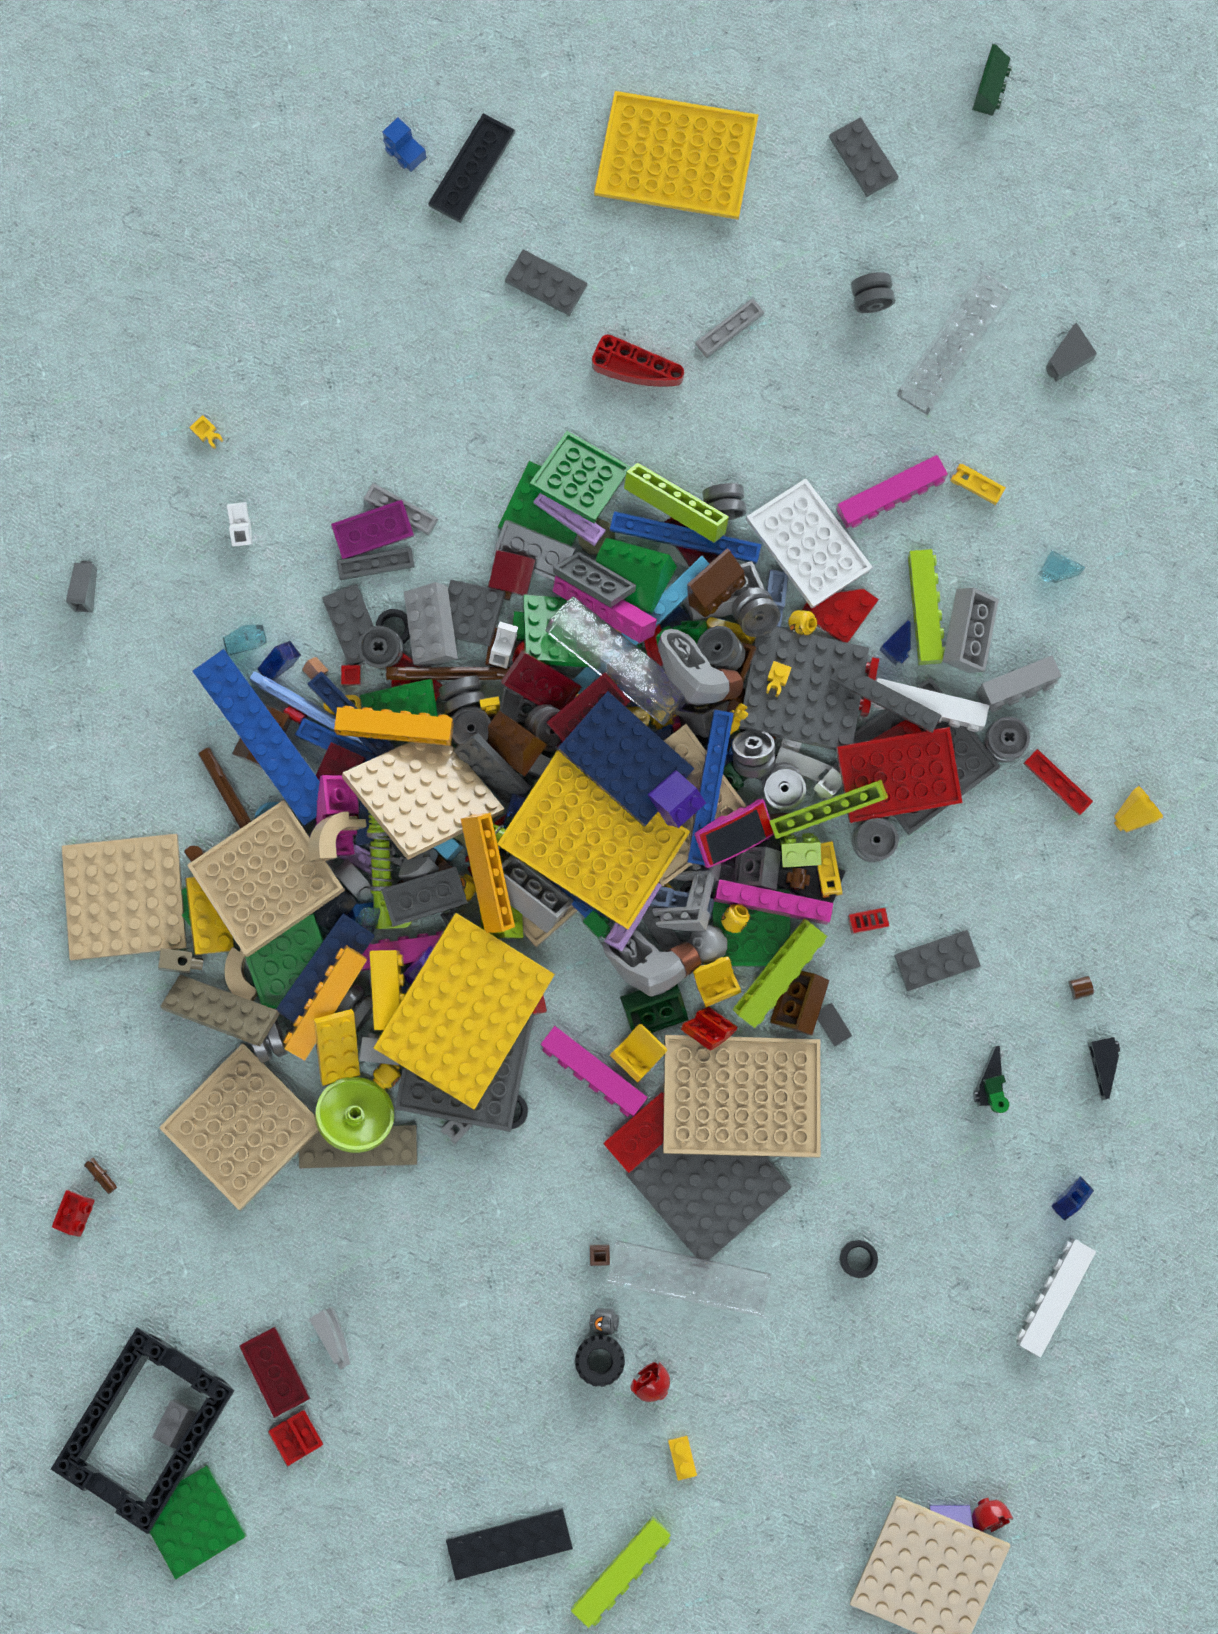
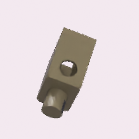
[158,948,204,974]

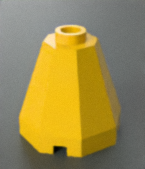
[1114,786,1164,833]

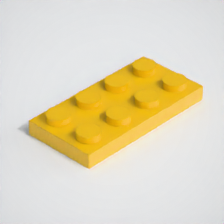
[185,877,234,955]
[314,1009,360,1086]

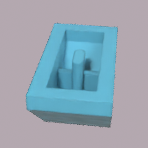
[434,838,464,862]

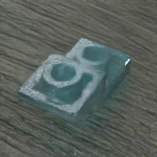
[355,907,380,933]

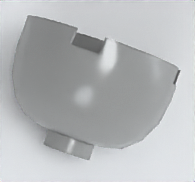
[688,925,727,964]

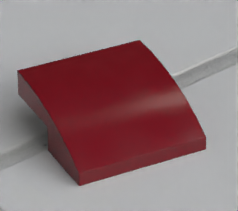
[488,550,535,596]

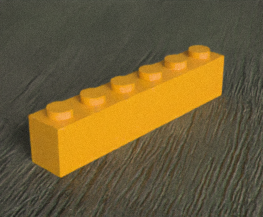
[334,706,454,746]
[461,813,515,933]
[283,946,367,1061]

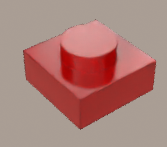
[341,665,361,686]

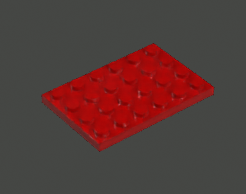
[836,727,963,823]

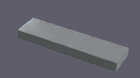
[695,298,764,358]
[364,483,438,536]

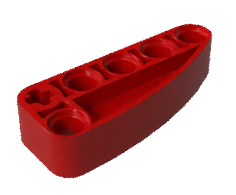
[592,334,684,387]

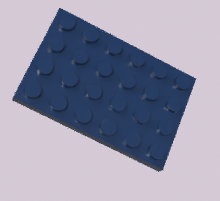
[557,691,694,827]

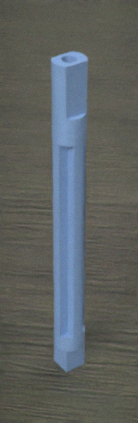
[249,671,365,746]

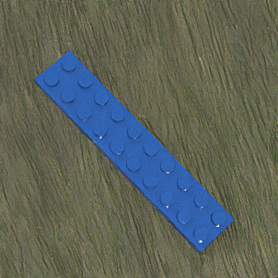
[192,649,320,826]

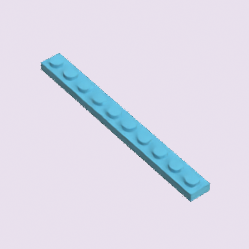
[573,556,709,698]

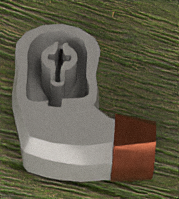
[658,629,743,705]
[602,930,701,996]

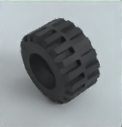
[575,1334,625,1387]

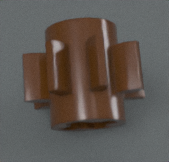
[786,868,810,890]

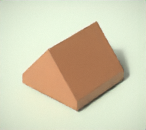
[302,657,329,680]

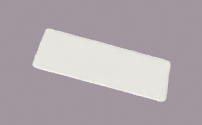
[658,543,689,567]

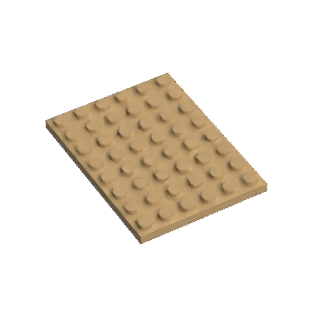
[663,1035,821,1158]

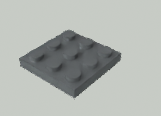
[448,580,506,646]

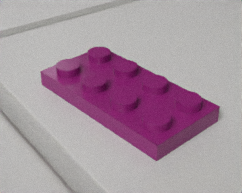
[331,500,414,559]

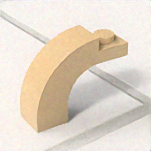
[309,812,366,861]
[225,947,258,1001]

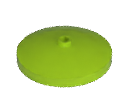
[315,1077,394,1153]

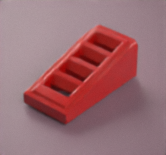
[847,908,889,935]

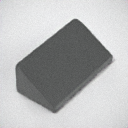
[818,1003,852,1047]

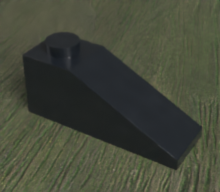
[1088,1037,1120,1100]
[973,1046,1003,1106]

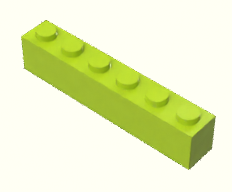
[624,463,729,543]
[907,549,945,665]
[770,780,888,839]
[732,918,828,1028]
[571,1516,671,1628]

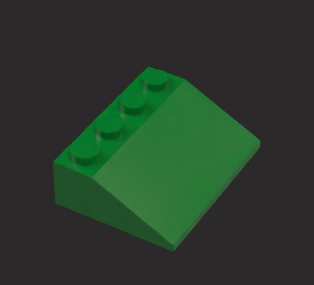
[596,538,677,614]

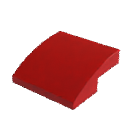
[681,1006,738,1051]
[267,1410,324,1467]

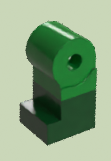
[982,1075,1010,1113]

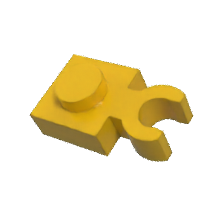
[189,415,223,449]
[766,661,792,697]
[730,703,748,735]

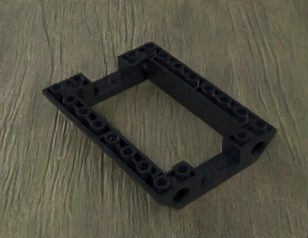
[51,1327,235,1534]

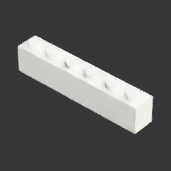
[871,678,989,732]
[1016,1239,1096,1357]

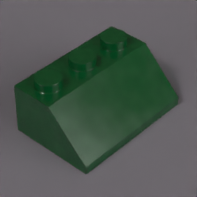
[972,44,1012,116]
[620,984,689,1033]

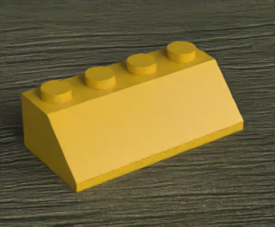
[370,950,405,1031]

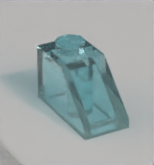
[1038,550,1085,583]
[223,625,267,656]

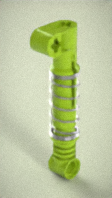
[367,811,412,929]

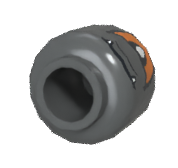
[589,1308,619,1335]

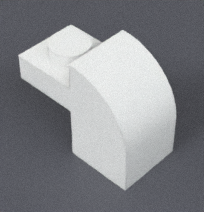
[227,502,252,547]
[489,622,518,668]
[813,764,843,800]

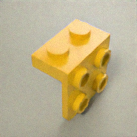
[693,957,742,1007]
[610,1024,667,1083]

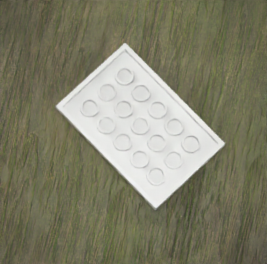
[746,479,873,609]

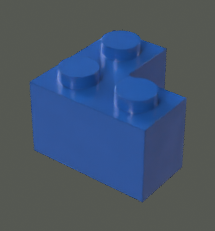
[382,117,427,172]

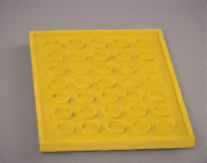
[594,91,759,220]
[497,750,690,930]
[373,913,555,1109]

